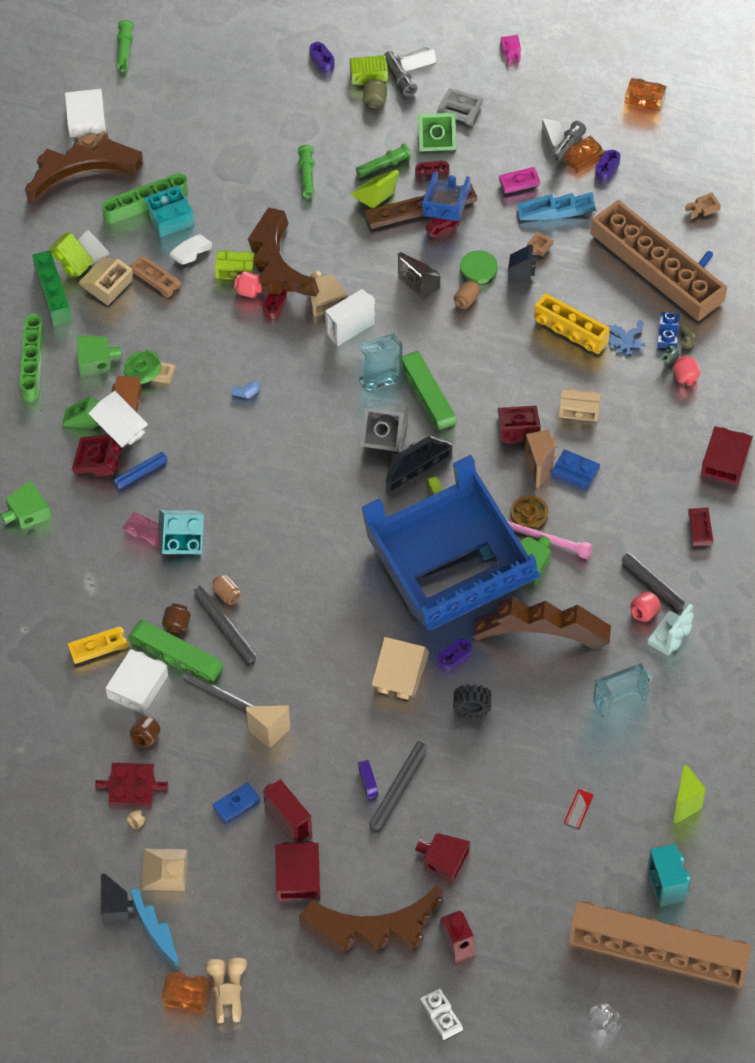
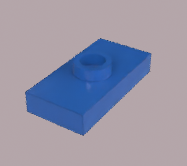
[212,782,260,823]

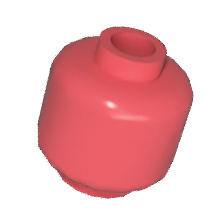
[234,271,262,298]
[673,355,701,386]
[630,591,661,622]

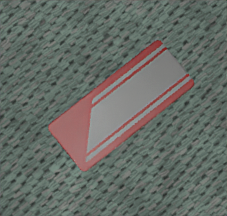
[564,789,594,828]

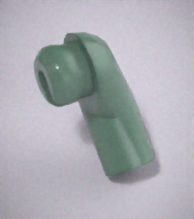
[661,346,679,365]

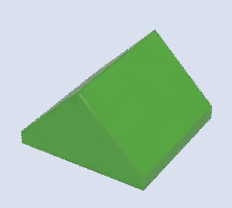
[418,113,456,151]

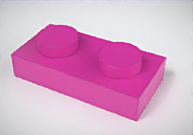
[499,167,540,194]

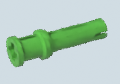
[116,20,134,71]
[356,144,411,178]
[298,145,315,198]

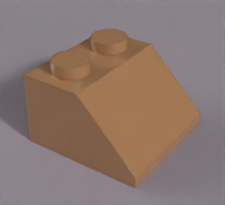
[525,429,557,489]

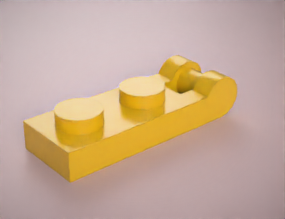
[67,627,129,664]

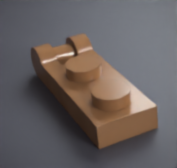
[129,255,182,298]

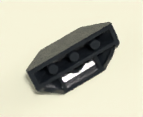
[386,435,453,495]

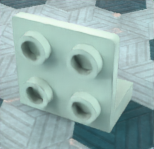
[648,604,694,656]

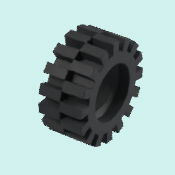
[453,684,491,717]

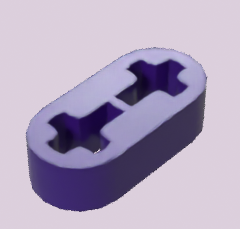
[309,42,335,71]
[595,149,621,180]
[437,639,472,672]
[358,760,378,799]

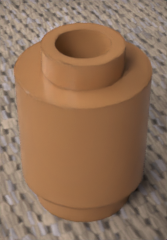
[453,281,480,309]
[212,575,241,605]

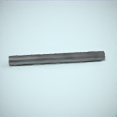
[183,671,254,711]

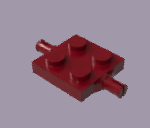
[95,763,168,807]

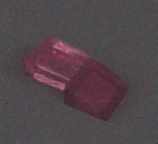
[122,512,160,548]

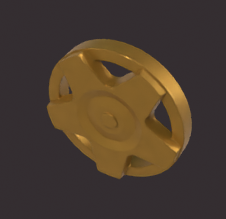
[510,495,548,530]

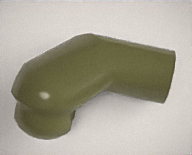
[680,323,696,349]

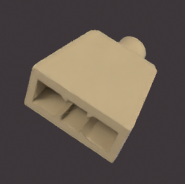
[308,271,347,317]

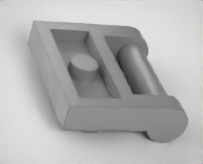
[437,88,483,126]

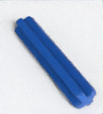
[114,452,167,489]

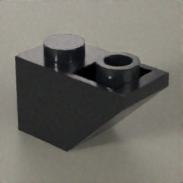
[507,244,536,283]

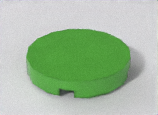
[460,250,498,284]
[123,350,162,384]

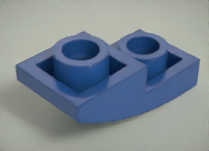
[657,312,680,349]

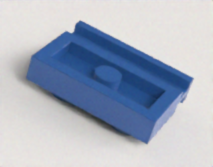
[551,449,600,489]

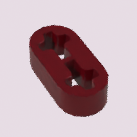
[415,160,450,181]
[425,218,461,238]
[262,290,287,320]

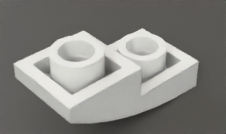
[170,234,212,264]
[420,989,463,1040]

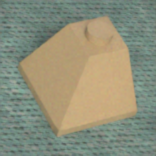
[141,849,187,891]

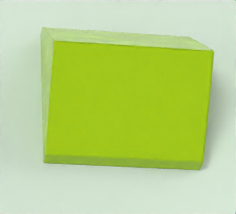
[350,169,399,208]
[673,765,706,823]

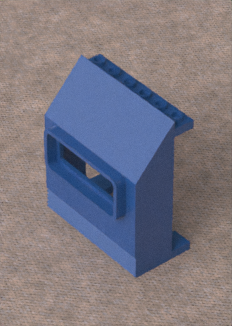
[361,455,541,631]

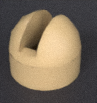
[126,810,145,829]

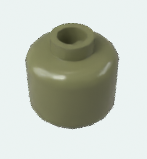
[363,80,387,108]

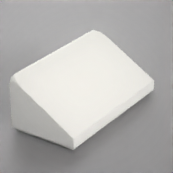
[396,45,436,72]
[542,119,570,152]
[78,230,110,268]

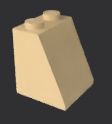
[372,637,429,700]

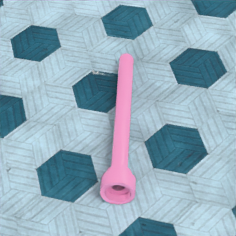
[507,521,592,559]

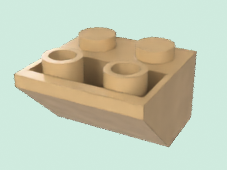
[79,257,133,306]

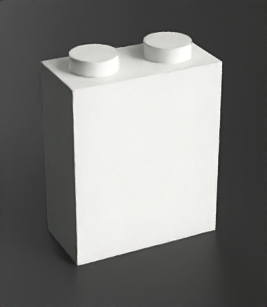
[65,89,106,138]
[325,289,375,346]
[88,391,148,447]
[106,649,168,715]

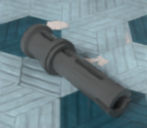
[384,51,418,97]
[550,120,586,163]

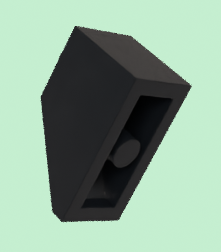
[101,874,133,923]

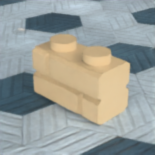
[559,388,601,422]

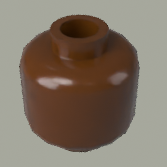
[162,603,191,635]
[130,716,161,747]

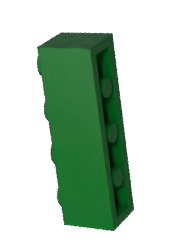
[32,250,72,326]

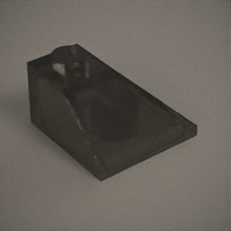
[398,252,441,300]

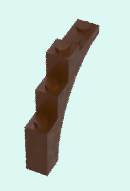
[25,137,144,204]
[248,207,319,297]
[472,596,611,650]
[299,885,444,954]

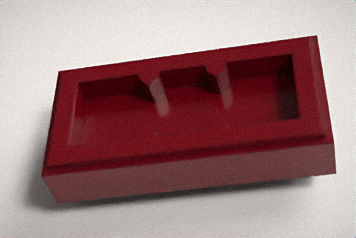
[688,507,714,546]

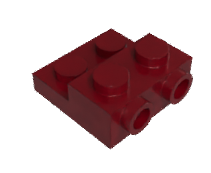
[498,405,541,444]
[72,434,123,477]

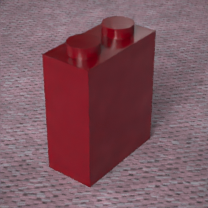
[701,426,753,485]
[263,779,313,844]
[275,841,321,901]

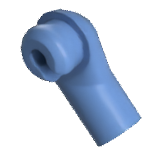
[231,381,260,399]

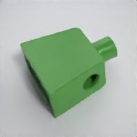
[77,335,122,377]
[0,481,52,528]
[520,536,551,586]

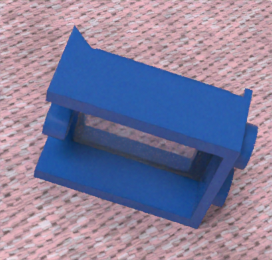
[422,171,471,221]

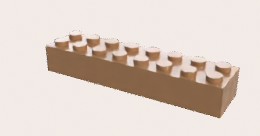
[590,199,727,321]
[569,901,752,988]

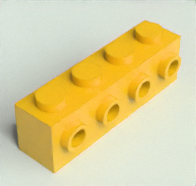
[534,293,610,354]

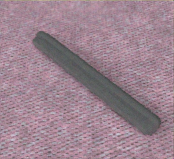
[194,585,256,664]
[369,741,427,830]

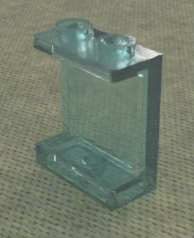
[359,333,403,391]
[593,663,652,718]

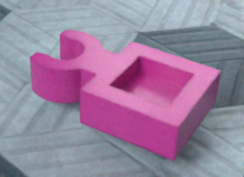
[500,35,521,64]

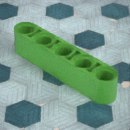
[102,173,188,224]
[19,314,44,402]
[399,350,457,431]
[128,620,224,684]

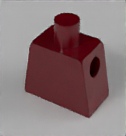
[415,833,470,885]
[439,910,476,963]

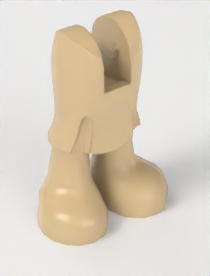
[205,958,247,1023]

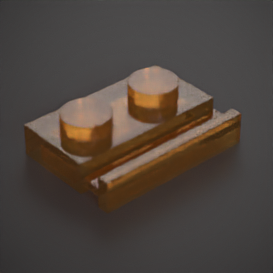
[562,135,606,173]

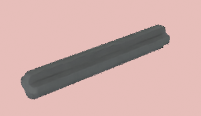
[622,553,685,611]

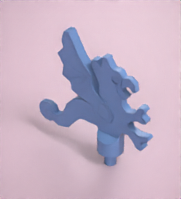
[606,320,645,356]

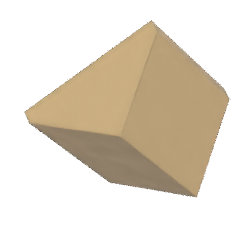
[246,705,290,749]

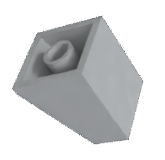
[360,399,410,452]

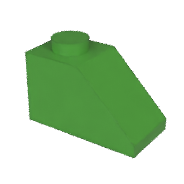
[62,396,100,430]

